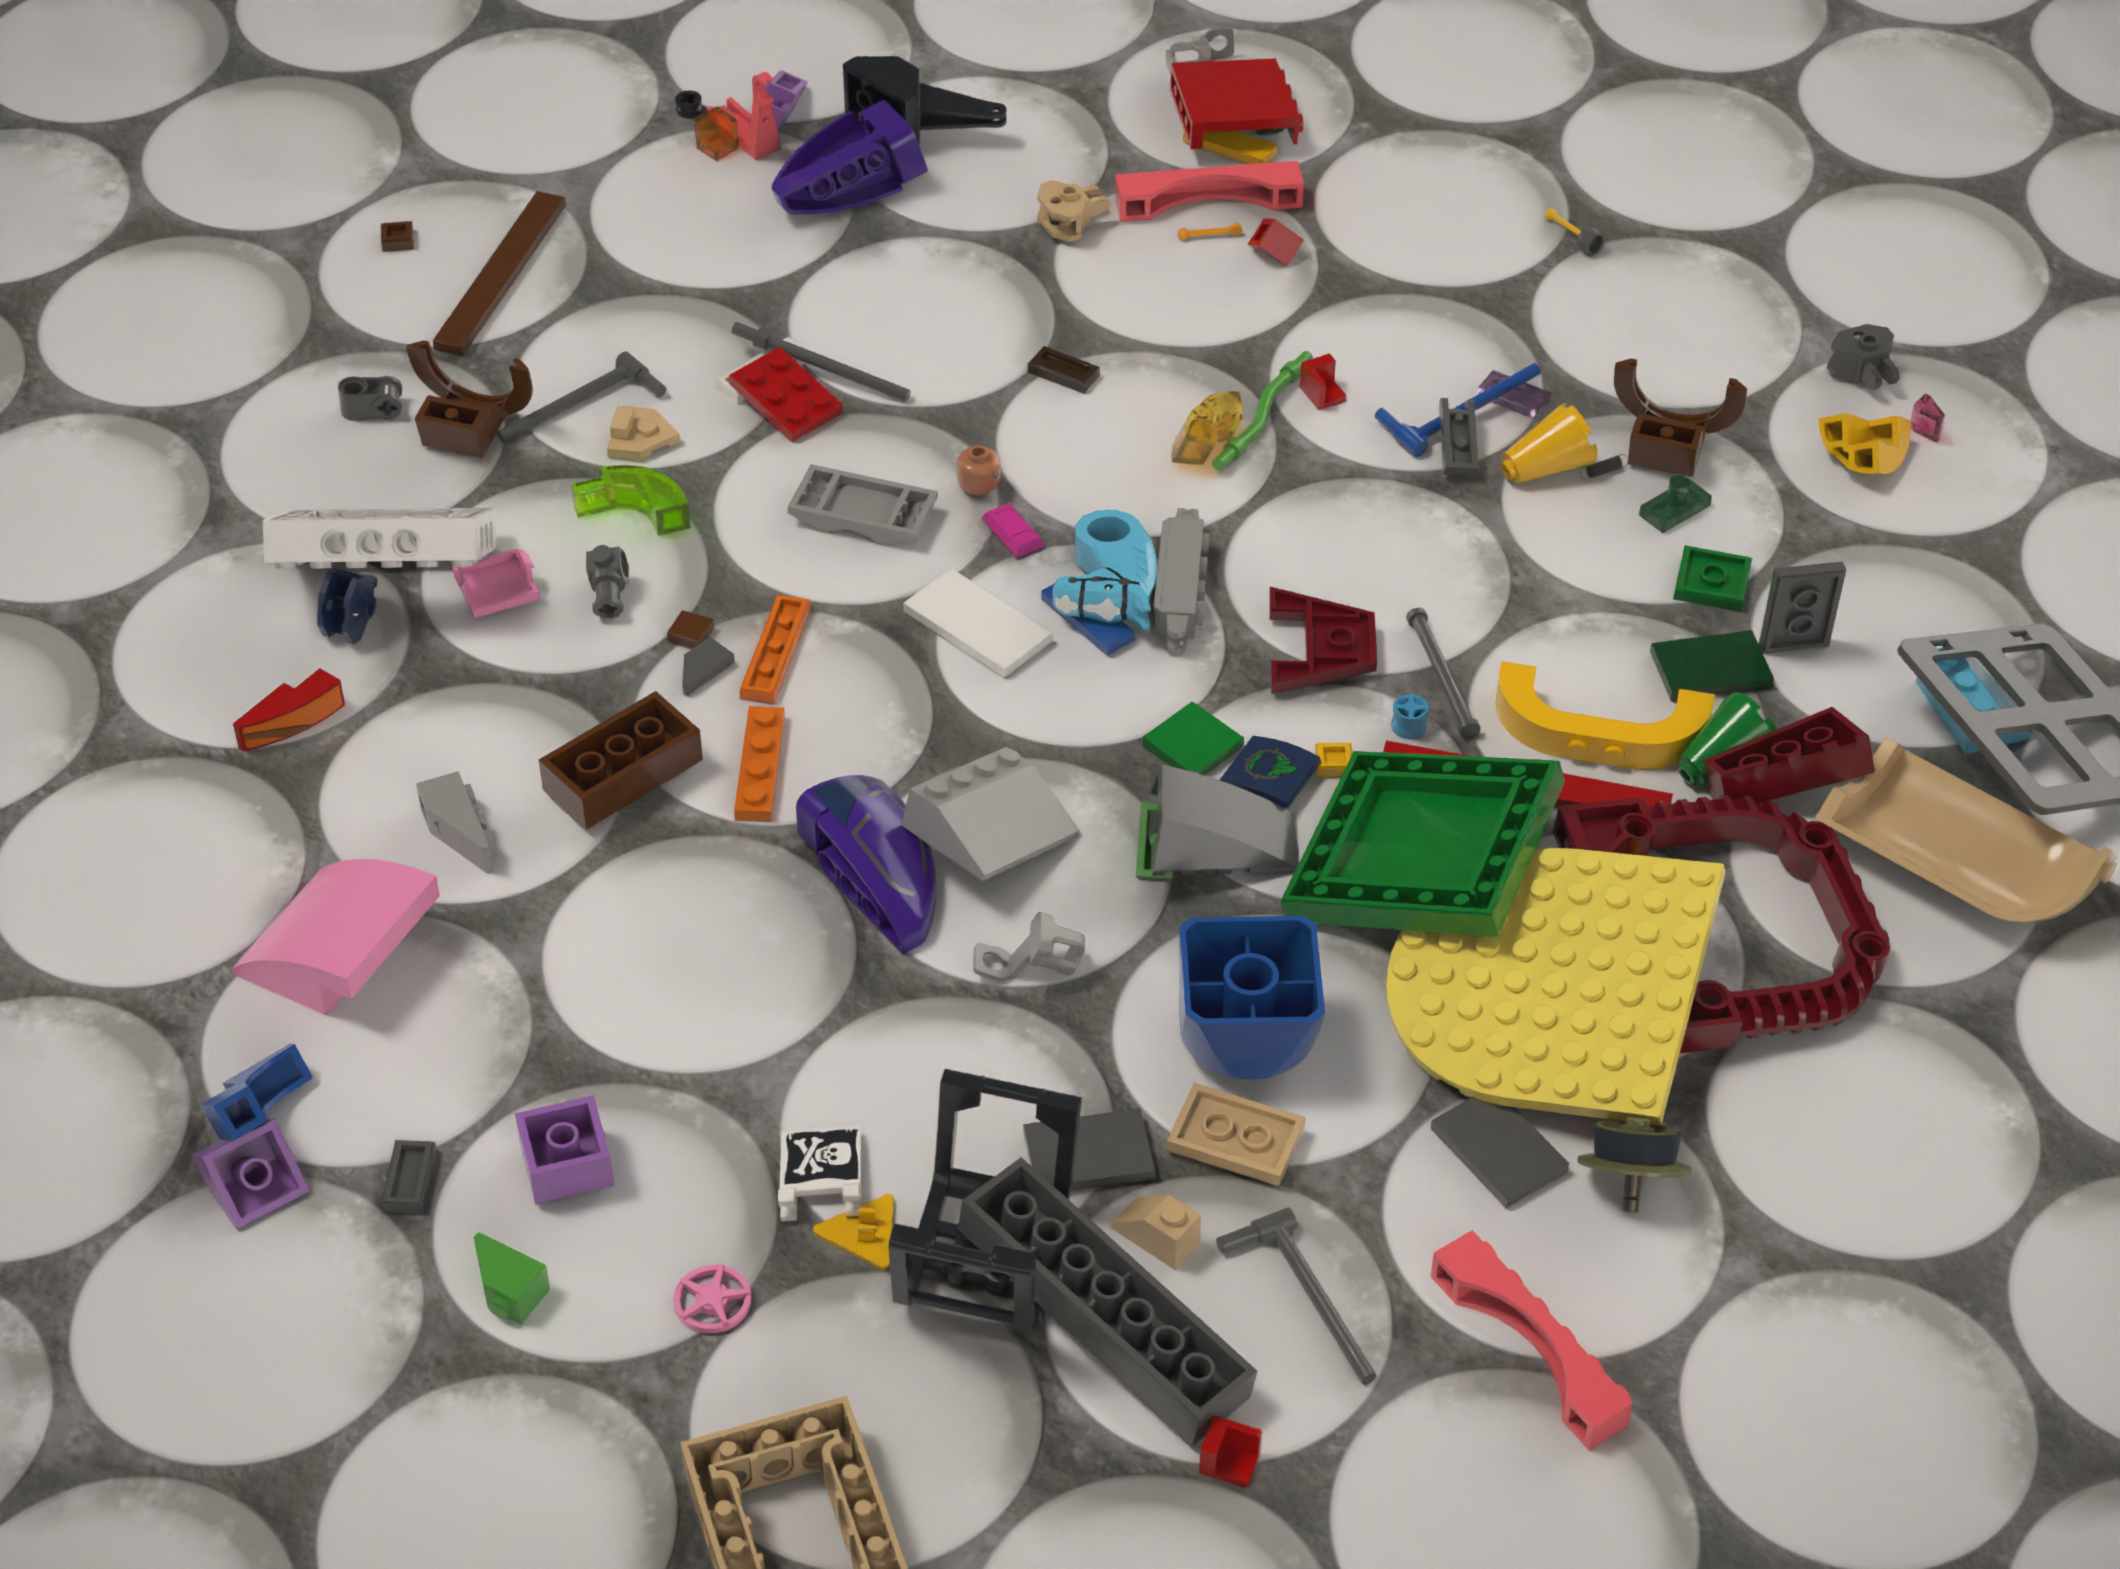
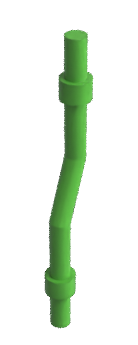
[1212,351,1313,471]

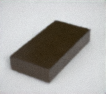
[1028,346,1100,394]

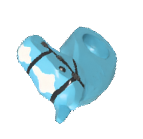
[1052,510,1157,632]

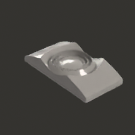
[787,464,938,544]

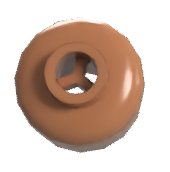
[957,445,1001,496]

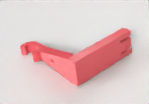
[706,72,780,160]

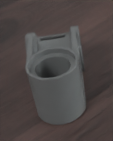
[338,376,403,421]

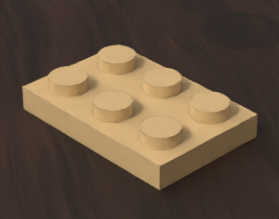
[1166,1083,1306,1186]

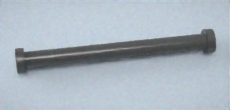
[1406,607,1481,739]

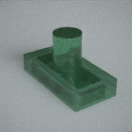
[1639,475,1712,534]

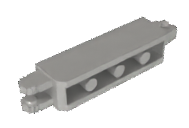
[1153,508,1210,655]

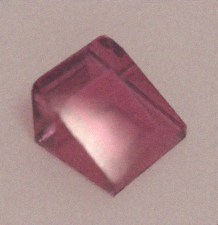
[1910,393,1945,443]

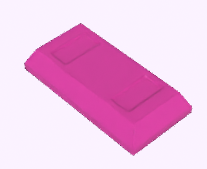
[982,503,1046,559]

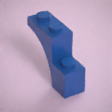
[200,1044,313,1141]

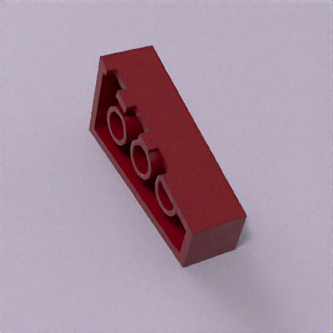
[1703,707,1875,803]

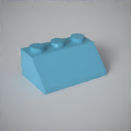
[1916,647,2031,755]

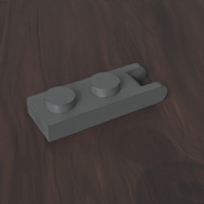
[1439,398,1479,477]

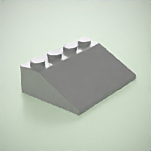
[901,747,1080,881]

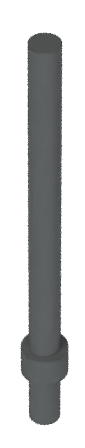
[731,322,911,402]

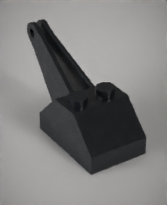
[843,56,1007,144]

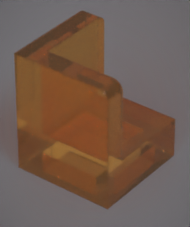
[694,106,739,161]

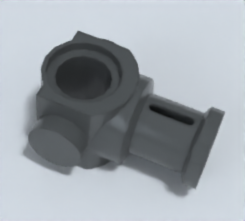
[586,545,629,618]

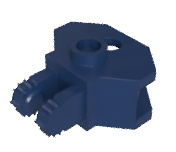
[317,567,378,645]

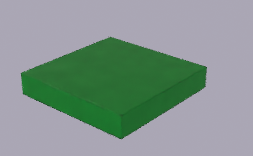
[1673,545,1752,612]
[1142,701,1244,775]

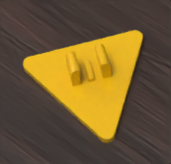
[813,1194,894,1270]

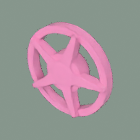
[674,1264,752,1334]

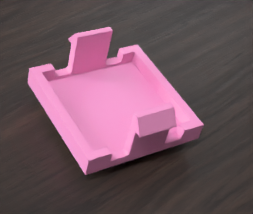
[452,548,540,619]

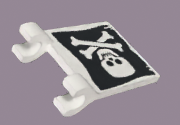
[778,1126,862,1222]

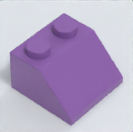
[192,1119,310,1229]

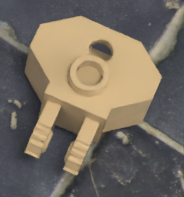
[1037,180,1111,242]

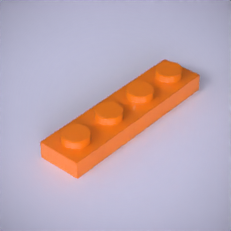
[734,706,785,822]

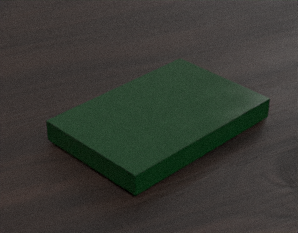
[1650,630,1774,701]

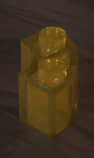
[1171,391,1244,465]

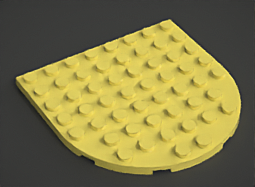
[1386,848,1725,1126]

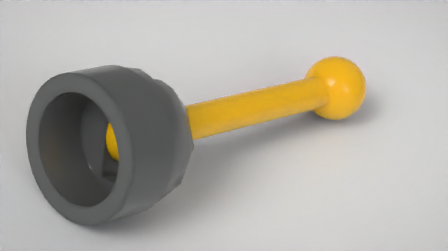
[1545,208,1605,256]

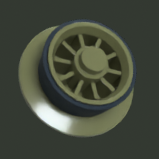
[1577,1117,1692,1212]

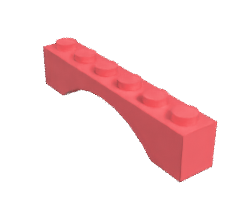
[1115,161,1304,222]
[1430,1230,1633,1450]

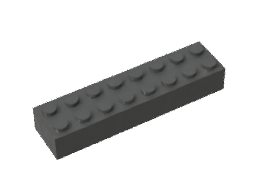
[958,1157,1258,1446]

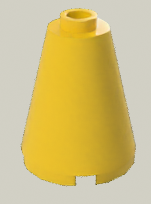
[1500,403,1598,483]

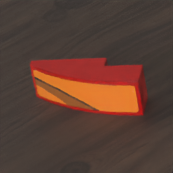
[233,668,345,752]

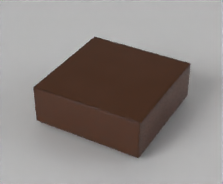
[381,221,414,251]
[667,610,714,648]

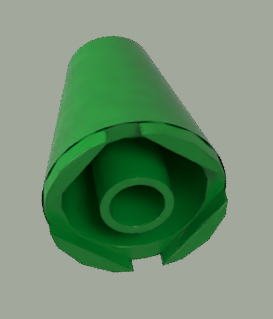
[1678,692,1777,786]

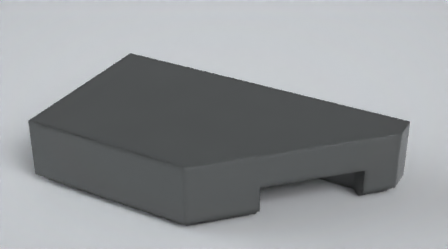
[682,637,735,696]

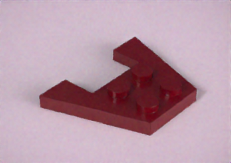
[1269,586,1377,694]

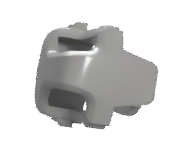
[1166,27,1234,72]
[973,912,1085,981]

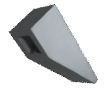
[416,771,497,873]

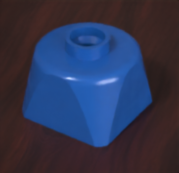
[1179,916,1325,1080]

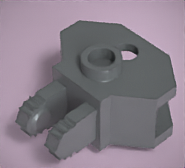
[1827,324,1900,390]

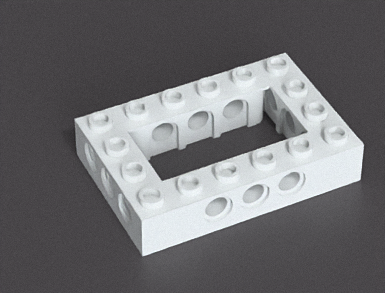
[263,508,497,569]

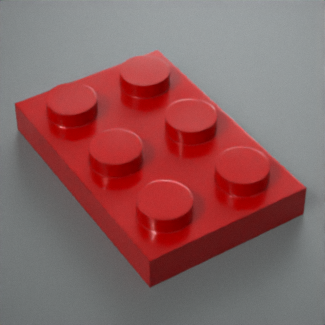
[729,347,843,442]

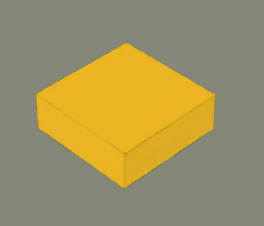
[1315,743,1352,777]

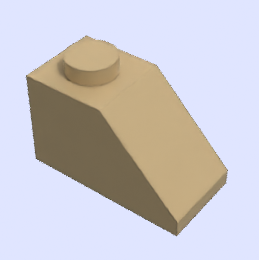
[1111,1194,1201,1270]

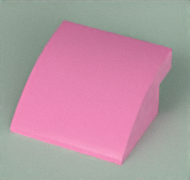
[231,859,440,1015]

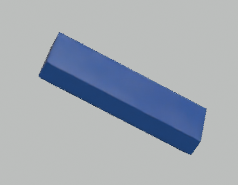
[1041,583,1134,656]

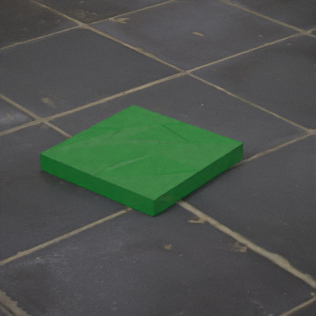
[1280,751,1565,937]

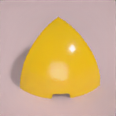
[1818,413,1911,475]

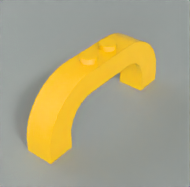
[1496,661,1715,770]

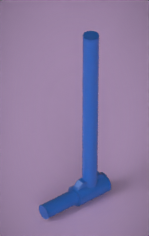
[1375,363,1541,457]

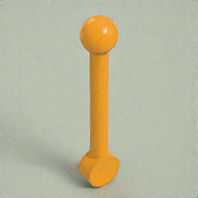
[1177,223,1242,240]

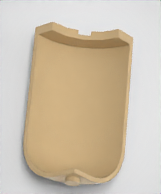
[1815,737,2117,923]

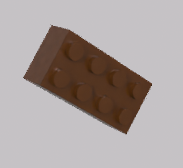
[538,691,703,830]

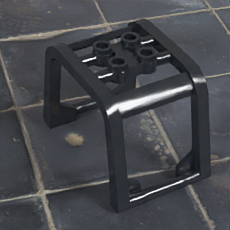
[888,1069,1082,1333]

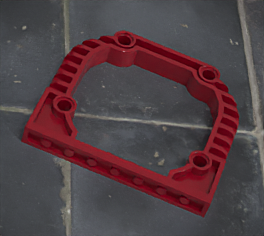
[1552,795,1890,1054]

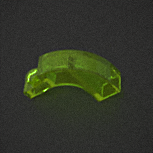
[571,465,691,536]

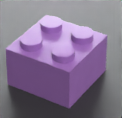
[515,1095,614,1205]

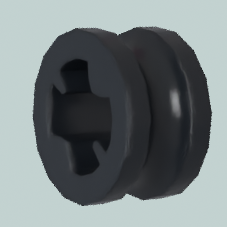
[675,90,703,119]

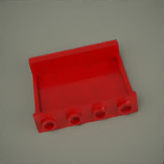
[1169,58,1304,149]

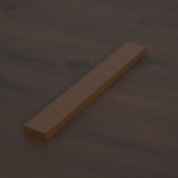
[433,191,566,356]

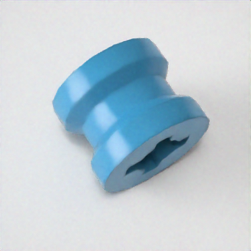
[1391,694,1429,739]

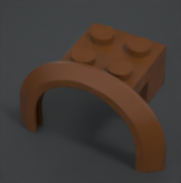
[406,340,533,458]
[1614,358,1747,477]

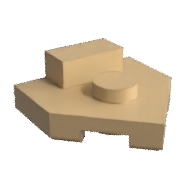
[607,406,680,461]

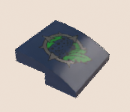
[1219,736,1322,808]

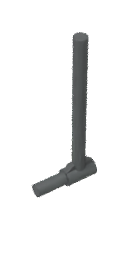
[497,351,667,443]
[1216,1207,1376,1384]

